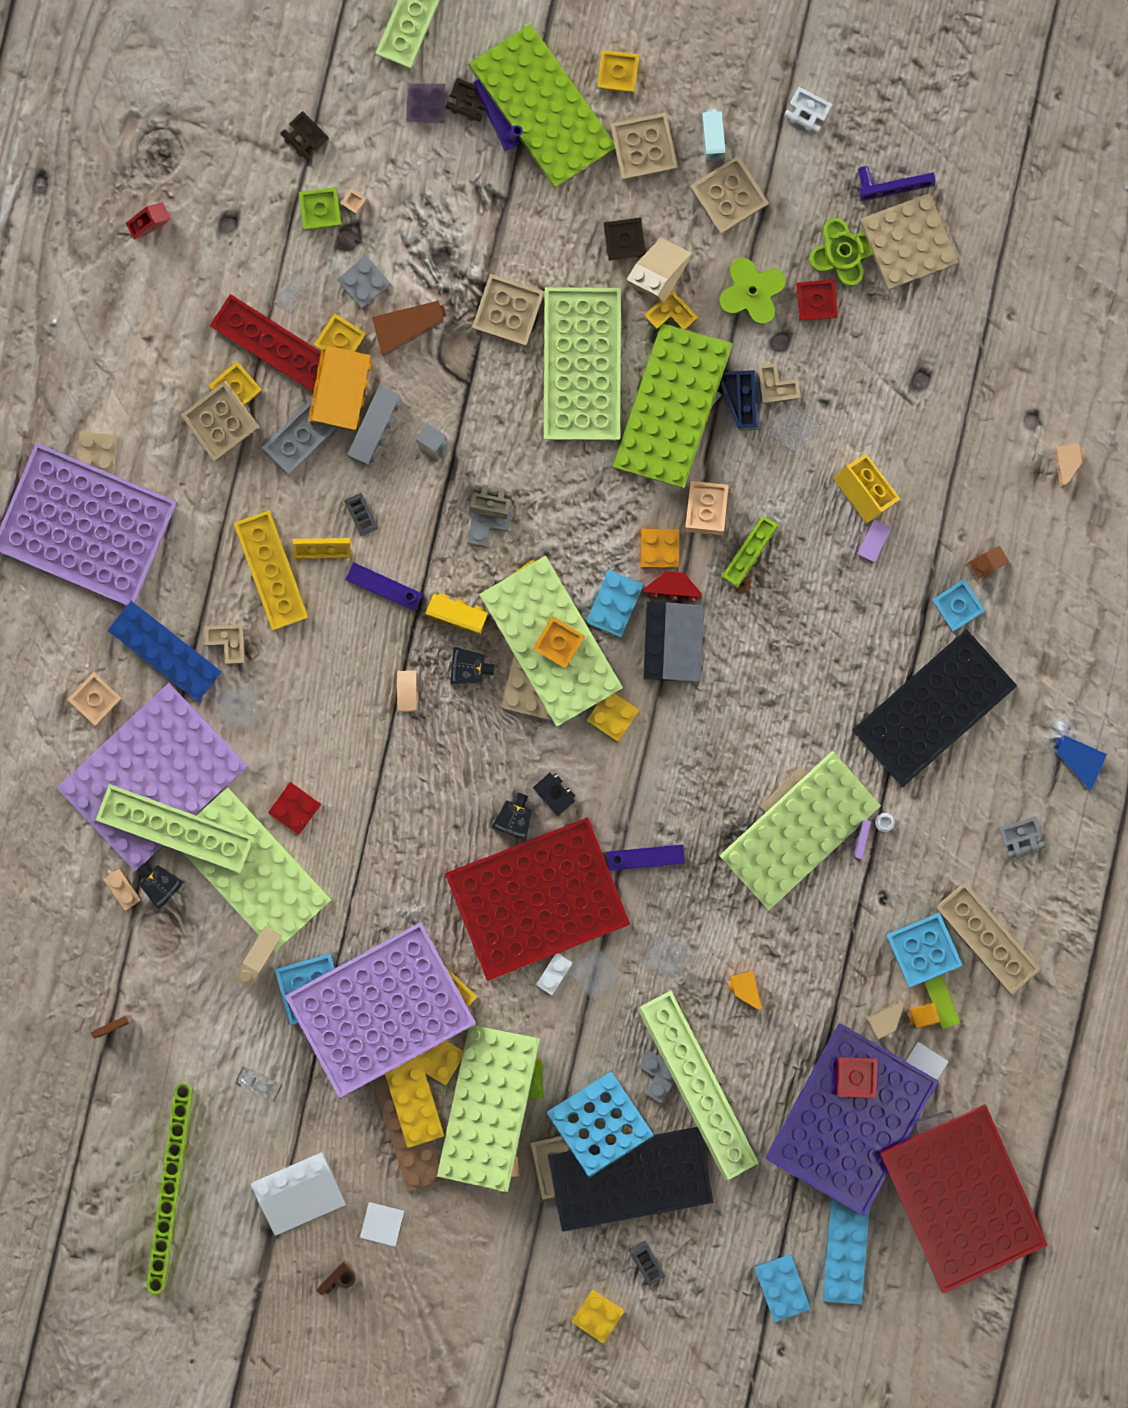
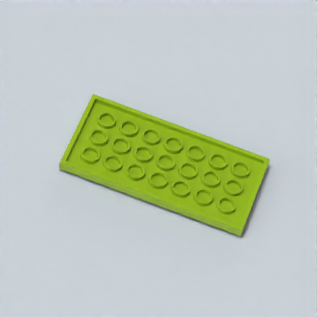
[468,23,615,189]
[613,324,733,489]

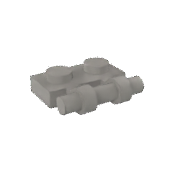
[999,816,1045,859]

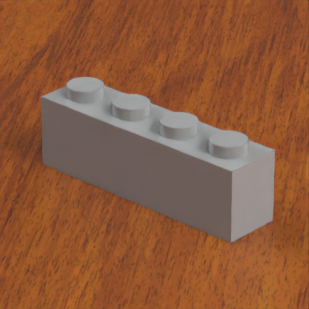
[347,386,402,466]
[416,423,449,461]

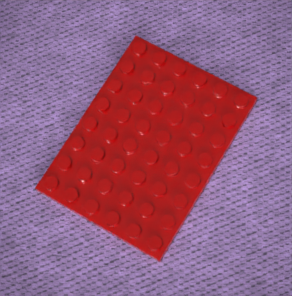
[445,817,630,981]
[880,1104,1048,1294]

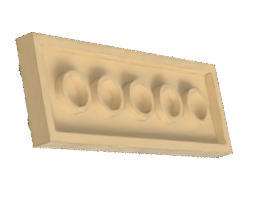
[935,882,1041,995]

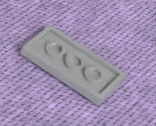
[262,399,338,475]

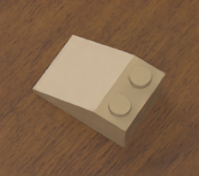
[627,238,693,303]

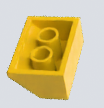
[833,454,900,523]
[425,592,488,636]

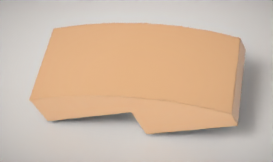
[397,671,418,712]

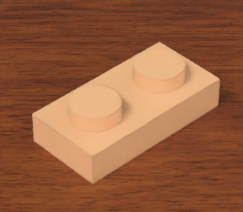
[103,869,141,911]

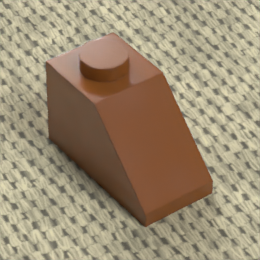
[966,546,1009,581]

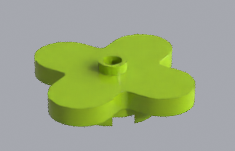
[809,218,873,287]
[719,258,786,325]

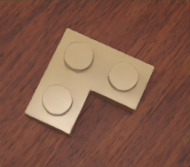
[757,363,801,404]
[204,624,245,664]

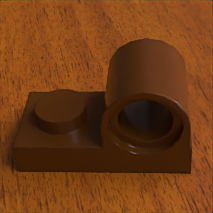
[316,1261,356,1296]

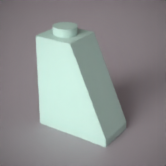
[702,109,725,162]

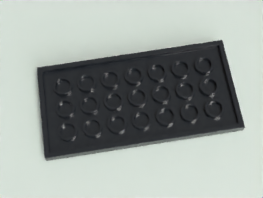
[852,629,1017,788]
[548,1126,714,1232]

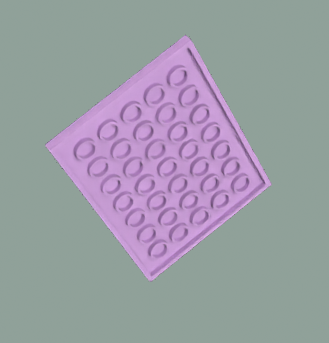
[0,443,178,605]
[57,683,248,872]
[285,922,476,1098]

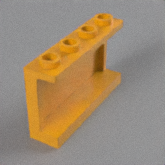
[308,345,372,431]

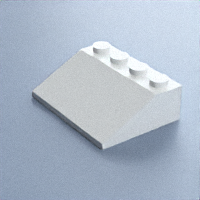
[251,1152,346,1236]

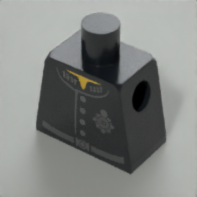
[450,647,495,685]
[491,792,532,840]
[137,863,185,909]

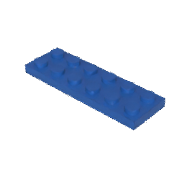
[107,601,222,702]

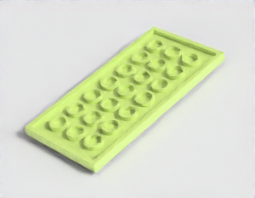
[544,287,621,441]
[479,556,623,727]
[720,751,881,910]
[183,787,331,952]
[437,1025,540,1192]

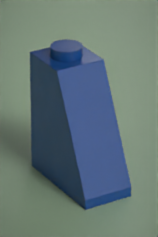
[1054,735,1107,790]

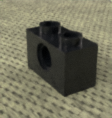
[533,773,575,816]

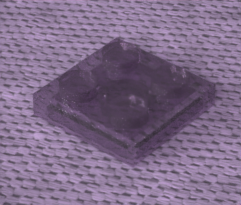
[406,83,446,123]

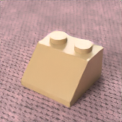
[865,1001,904,1041]

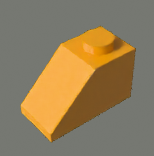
[727,971,762,1010]
[907,1003,940,1028]

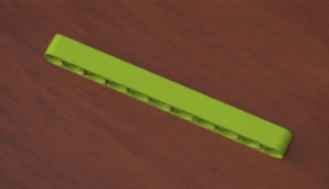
[147,1083,193,1294]

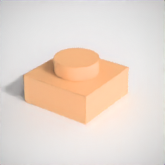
[340,188,367,215]

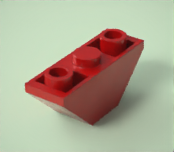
[644,571,702,602]

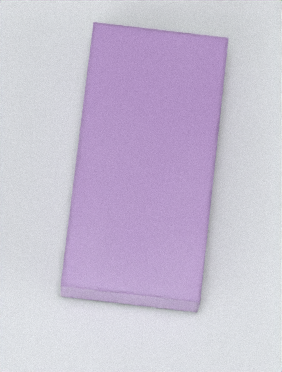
[857,520,891,562]
[853,820,871,859]

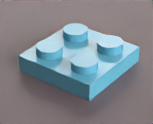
[932,579,985,632]

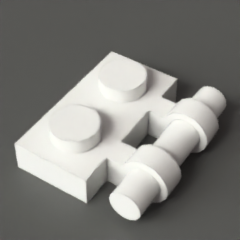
[784,87,832,133]

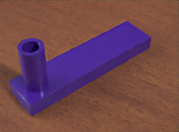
[473,79,523,151]
[858,166,935,202]
[346,562,423,612]
[606,844,685,871]

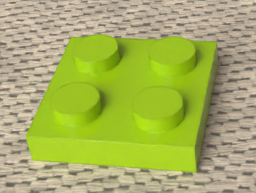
[299,187,342,231]

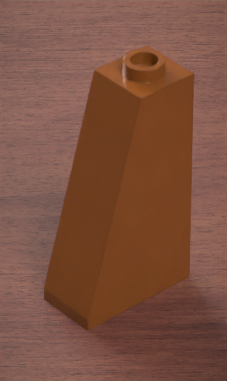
[372,301,446,357]

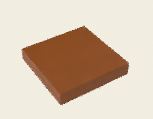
[90,1015,133,1039]

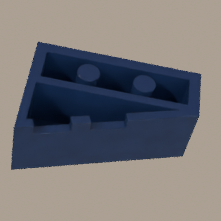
[720,370,760,431]

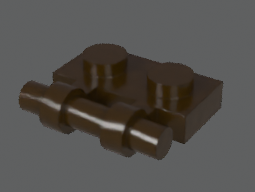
[445,78,486,122]
[280,111,330,161]

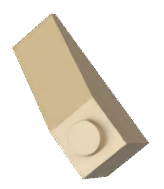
[233,926,282,989]

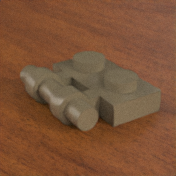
[469,484,513,519]

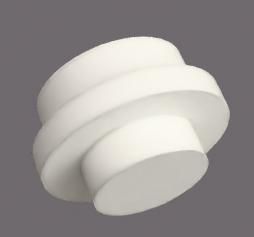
[875,813,895,832]

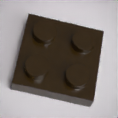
[603,217,646,261]

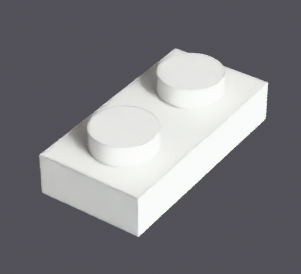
[536,953,572,995]

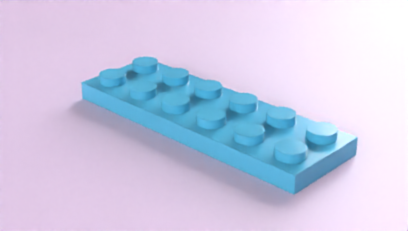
[823,1198,870,1305]

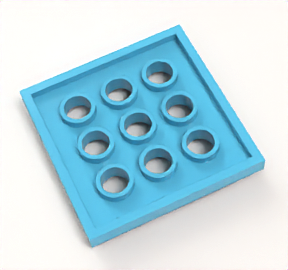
[546,1072,654,1178]

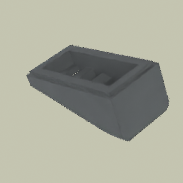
[344,493,378,537]
[629,1241,665,1286]

